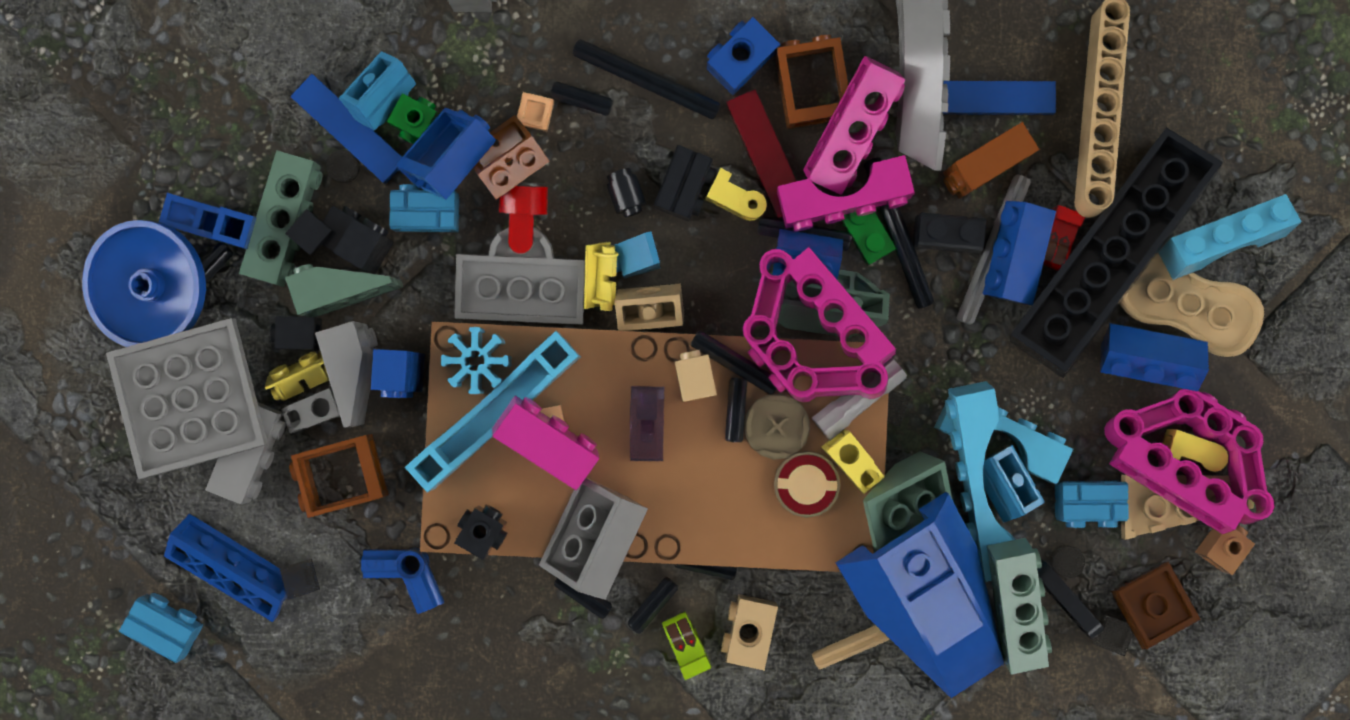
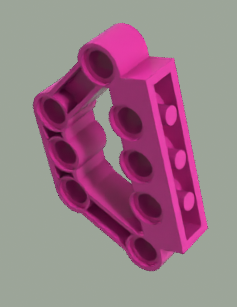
[743,247,896,402]
[1104,389,1274,534]

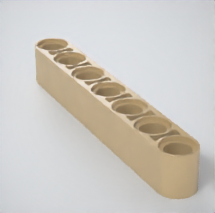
[1074,0,1130,218]

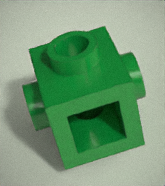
[387,93,439,144]

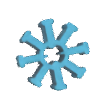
[441,327,512,394]

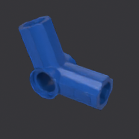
[361,547,445,614]

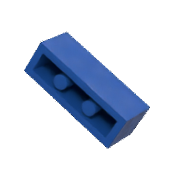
[983,201,1056,305]
[1100,323,1209,391]
[371,349,425,398]

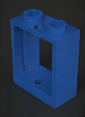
[395,108,496,200]

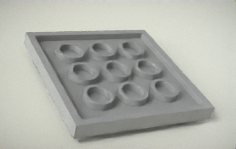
[106,318,268,480]

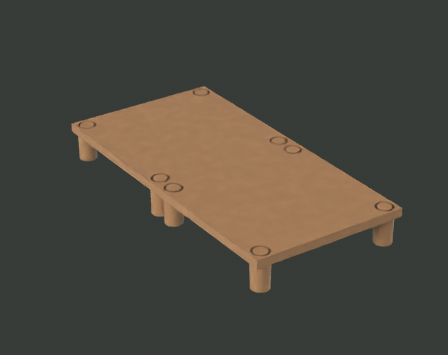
[420,322,889,572]

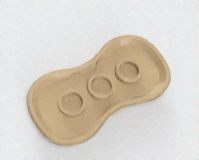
[1120,253,1264,357]

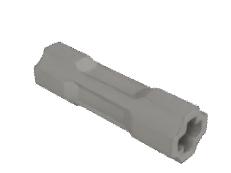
[812,358,907,441]

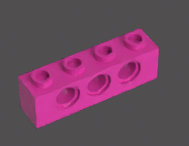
[803,56,905,195]

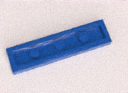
[290,74,402,184]
[943,81,1056,115]

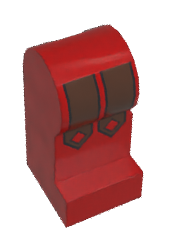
[1043,205,1085,271]

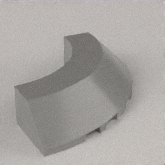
[895,0,950,171]

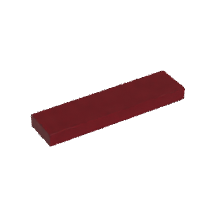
[726,89,797,219]

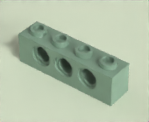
[239,150,323,287]
[987,538,1052,675]

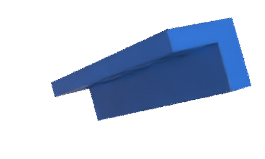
[164,514,298,622]

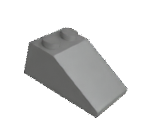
[315,321,378,428]

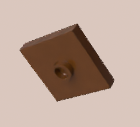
[1111,562,1201,649]

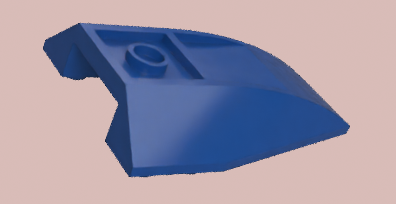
[835,492,1004,698]

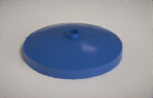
[82,220,206,347]

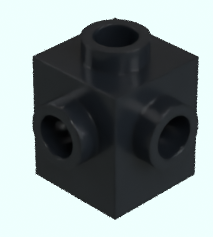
[454,504,508,560]

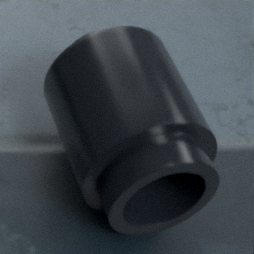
[606,168,646,218]

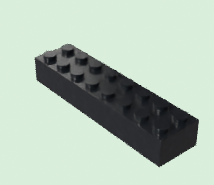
[1010,127,1223,378]

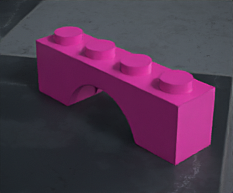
[777,155,915,232]

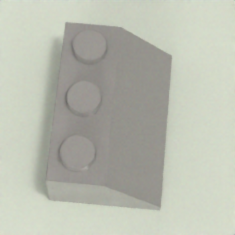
[539,478,648,600]

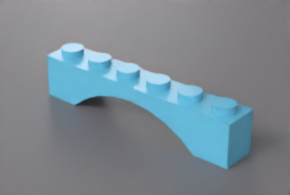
[405,331,581,492]
[945,381,1015,582]

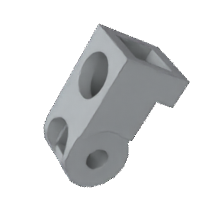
[281,388,340,434]

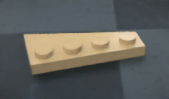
[1121,475,1254,540]

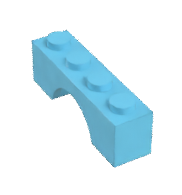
[1158,194,1302,280]
[934,397,1073,484]

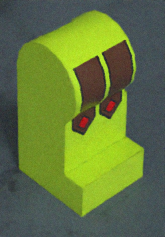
[662,611,711,680]

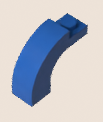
[159,193,257,249]

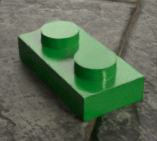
[841,212,896,266]

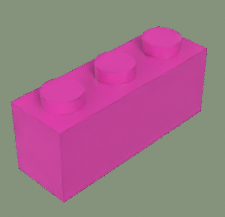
[492,396,600,491]

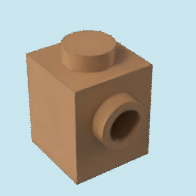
[1195,525,1255,575]

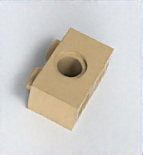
[614,284,684,331]
[675,350,717,402]
[721,594,778,671]

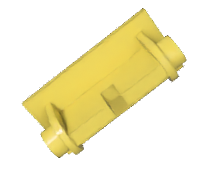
[584,242,618,311]
[265,351,329,401]

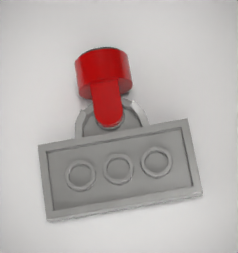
[455,182,585,325]

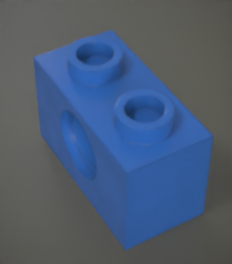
[707,17,780,96]

